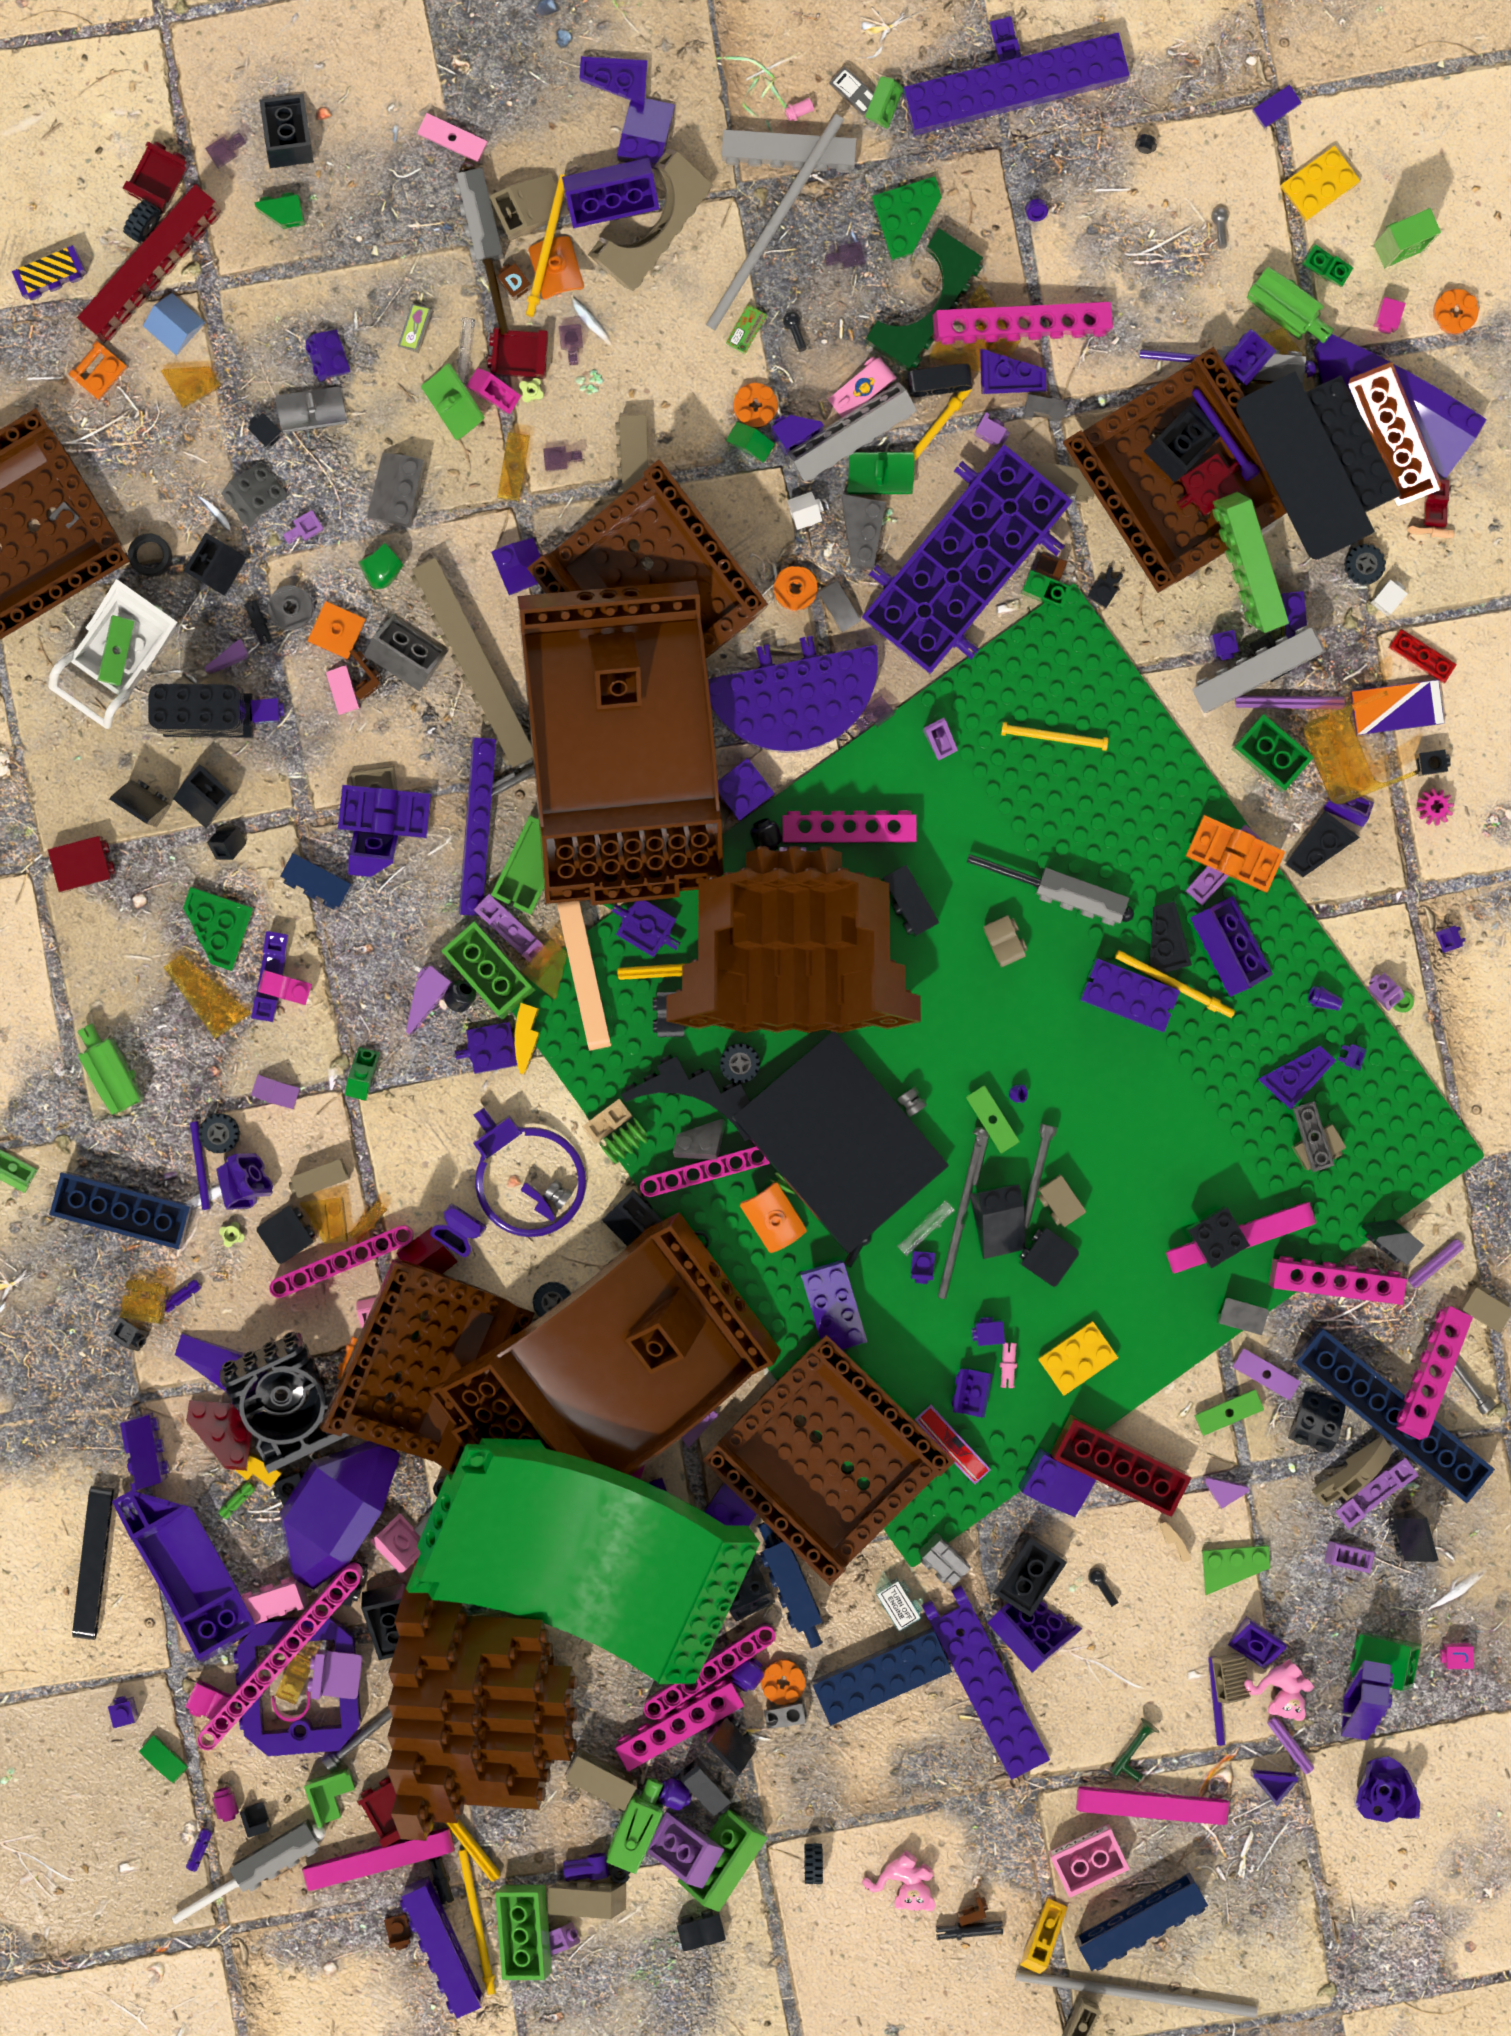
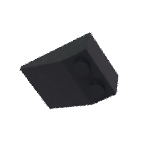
[259,94,314,169]
[1144,401,1220,483]
[109,779,171,828]
[970,1184,1025,1259]
[1388,1509,1439,1562]
[993,1533,1067,1617]
[361,1583,406,1660]
[706,1715,757,1777]

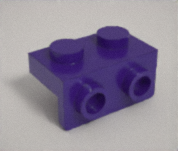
[305,329,351,382]
[1223,329,1276,385]
[952,1369,993,1418]

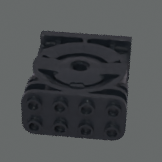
[148,684,253,738]
[220,1332,349,1473]

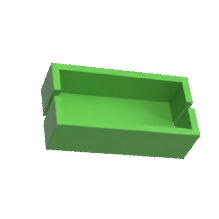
[491,815,544,915]

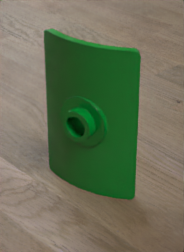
[847,452,915,494]

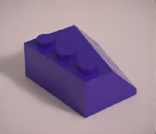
[120,1413,170,1491]
[988,1601,1082,1673]

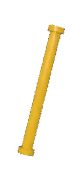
[1001,722,1108,751]

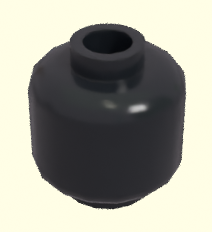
[750,818,782,851]
[444,980,477,1013]

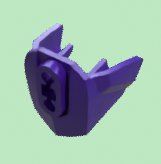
[1353,1756,1420,1823]

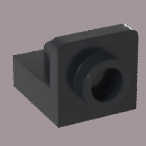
[109,1317,149,1351]

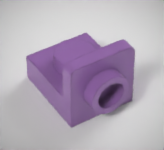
[549,1922,580,1955]

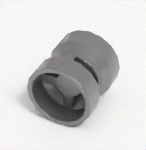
[897,1086,927,1117]
[543,1179,574,1209]

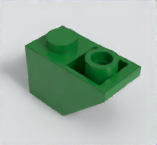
[254,193,305,229]
[1021,570,1072,608]
[345,1047,380,1101]

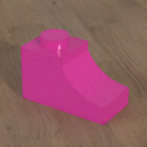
[466,368,521,414]
[258,970,312,1005]

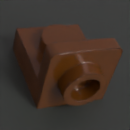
[957,1892,989,1926]
[384,1913,412,1950]

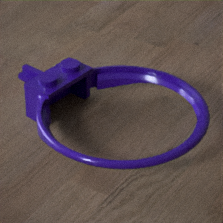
[473,1107,586,1237]

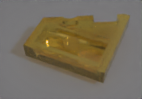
[161,366,221,409]
[521,938,568,1000]
[300,1197,348,1244]

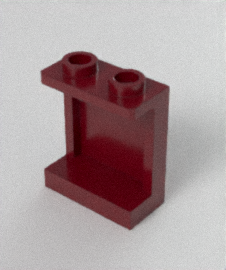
[122,141,189,213]
[488,327,549,379]
[47,836,116,893]
[357,1776,400,1848]

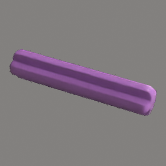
[1408,1239,1464,1288]
[1267,1716,1314,1774]

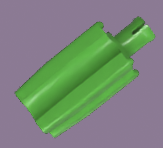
[1247,267,1334,343]
[78,1023,144,1115]
[606,1777,663,1874]

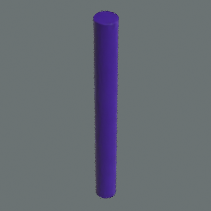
[189,1121,211,1210]
[1208,1656,1226,1746]

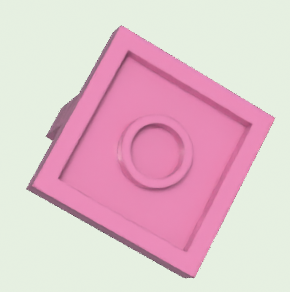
[370,1513,420,1573]

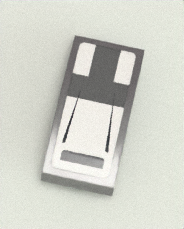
[829,67,874,115]

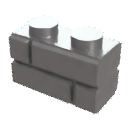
[919,1533,971,1586]

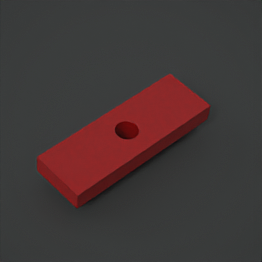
[1388,629,1457,684]

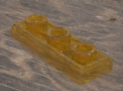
[497,432,530,502]

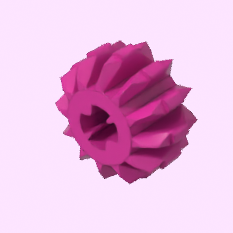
[1416,788,1454,826]

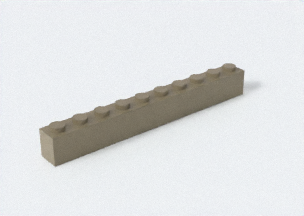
[411,557,533,769]

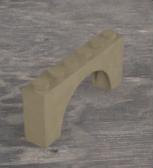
[588,148,713,291]

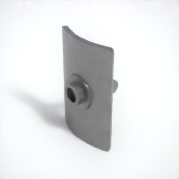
[275,387,347,433]

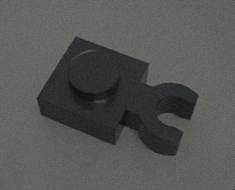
[1087,567,1123,609]

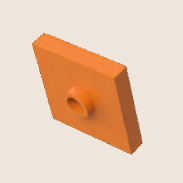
[308,601,366,660]

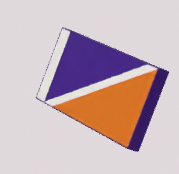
[1350,680,1445,736]

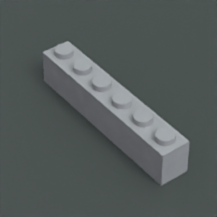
[722,130,856,173]
[786,382,917,482]
[1192,626,1326,713]

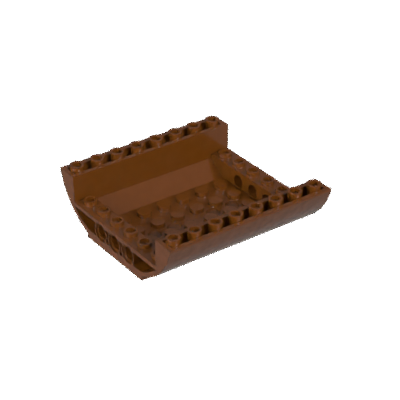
[1062,346,1287,593]
[0,408,130,640]
[527,459,768,659]
[320,1259,535,1472]
[702,1335,955,1586]

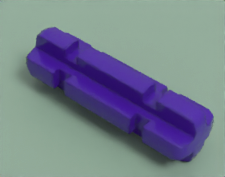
[161,1279,202,1313]
[186,1828,213,1872]

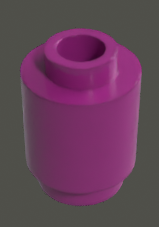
[212,1787,239,1822]

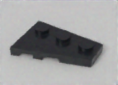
[1284,811,1360,878]
[1149,901,1192,977]

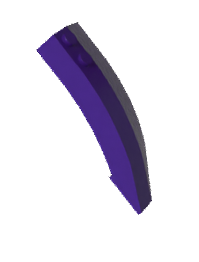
[1313,334,1487,478]
[112,1490,257,1662]

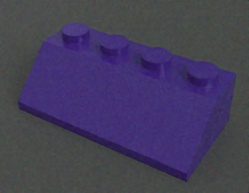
[1190,896,1273,997]

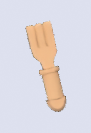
[1407,526,1455,539]

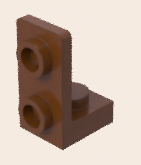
[349,649,382,702]

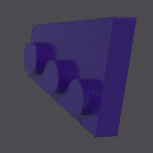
[579,56,647,106]
[980,349,1047,394]
[1258,1046,1336,1110]

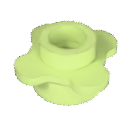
[519,378,544,403]
[219,1222,245,1247]

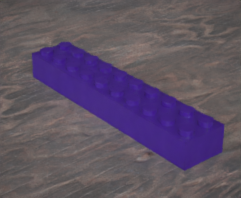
[902,32,1130,136]

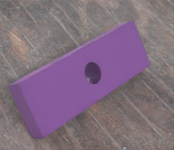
[1232,1348,1301,1401]

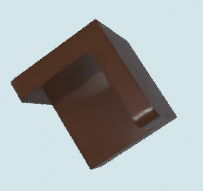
[1035,554,1067,582]

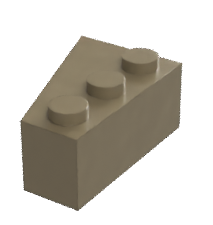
[548,1880,626,1919]

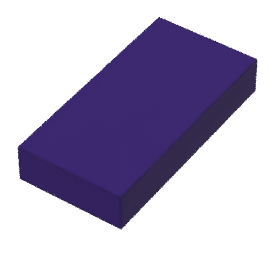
[1252,85,1302,129]

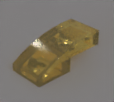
[275,1653,311,1705]

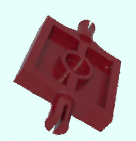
[1176,453,1241,516]

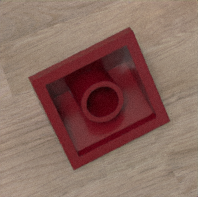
[396,1227,459,1274]

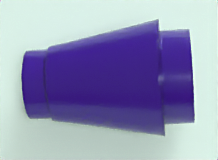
[1308,986,1343,1011]

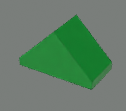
[726,422,775,463]

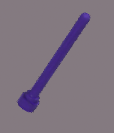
[1192,388,1261,481]

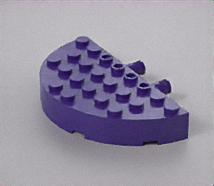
[708,636,878,753]

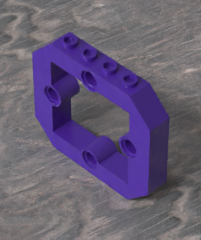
[234,1615,362,1757]

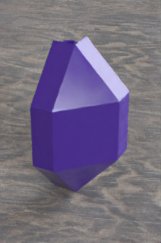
[279,1441,400,1590]

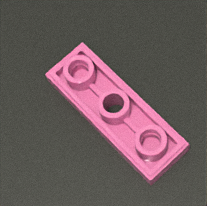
[418,113,487,163]

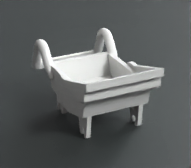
[48,579,178,729]

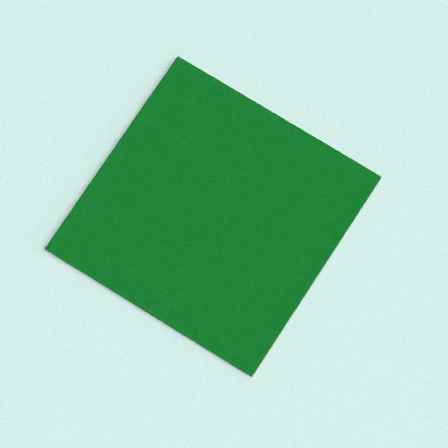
[512,584,1484,1567]

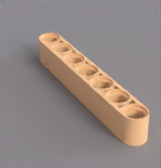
[557,901,611,1051]

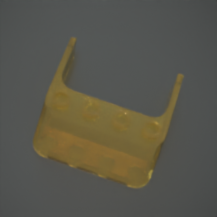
[1304,691,1419,804]

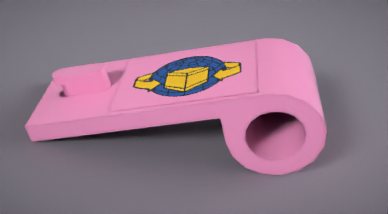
[828,356,897,418]

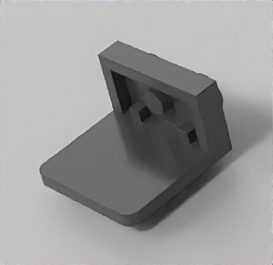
[221,463,287,528]

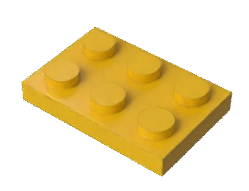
[1280,146,1360,222]
[1038,1321,1118,1396]

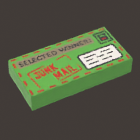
[726,304,767,354]

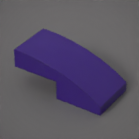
[989,16,1021,62]
[521,1182,556,1222]

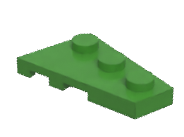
[1202,1545,1270,1595]

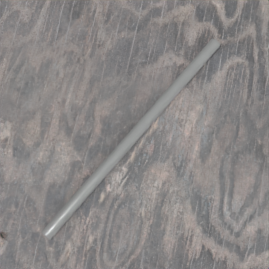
[706,114,844,331]
[1015,1969,1258,2018]

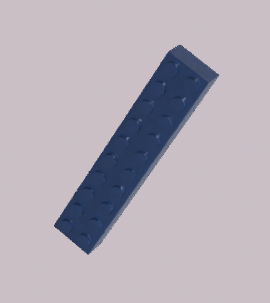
[1291,1327,1495,1503]

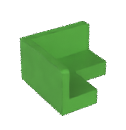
[304,1767,356,1828]

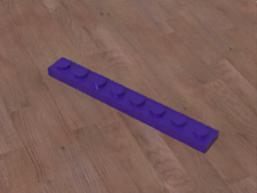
[459,737,496,916]

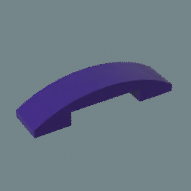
[251,931,289,1022]

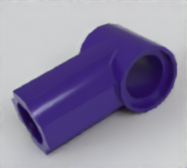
[563,1853,609,1881]

